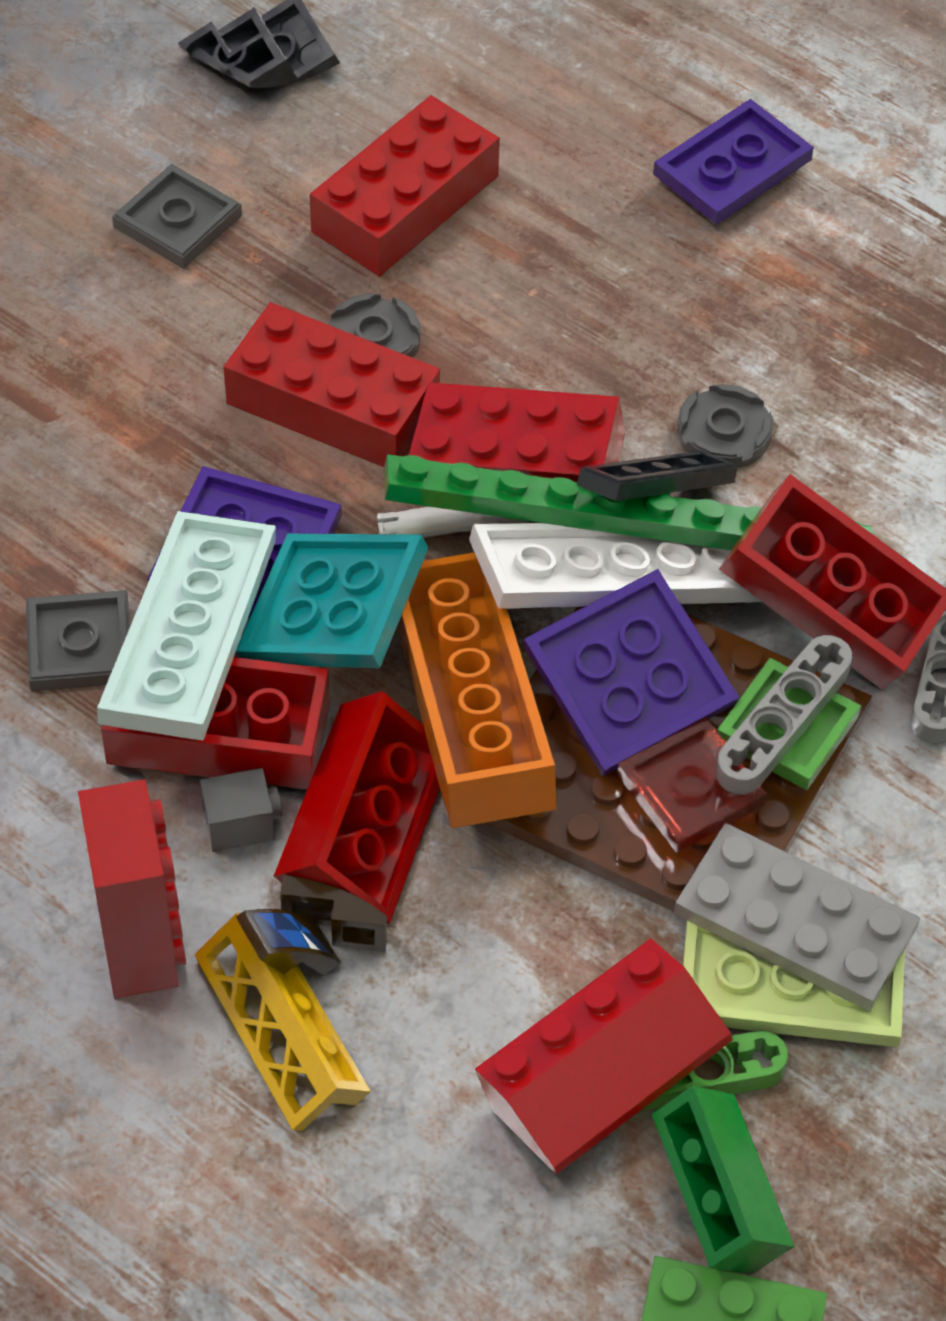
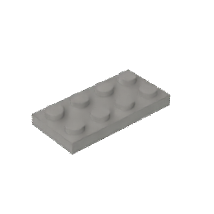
[674,823,920,1012]

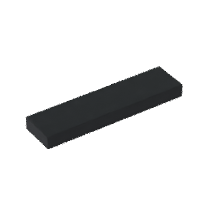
[577,451,738,501]

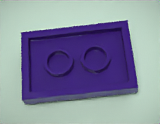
[653,99,814,225]

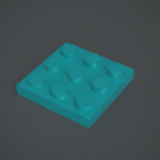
[236,534,428,668]

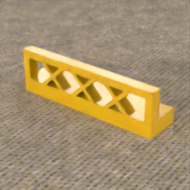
[194,913,371,1131]

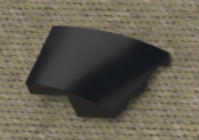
[178,0,340,88]

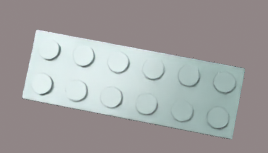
[97,511,276,741]

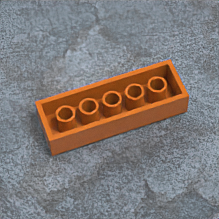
[397,552,557,829]

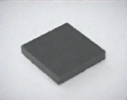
[112,164,242,269]
[26,590,130,691]

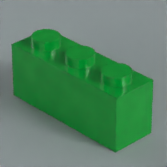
[652,1086,795,1274]

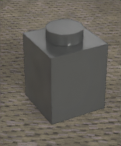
[200,768,282,852]

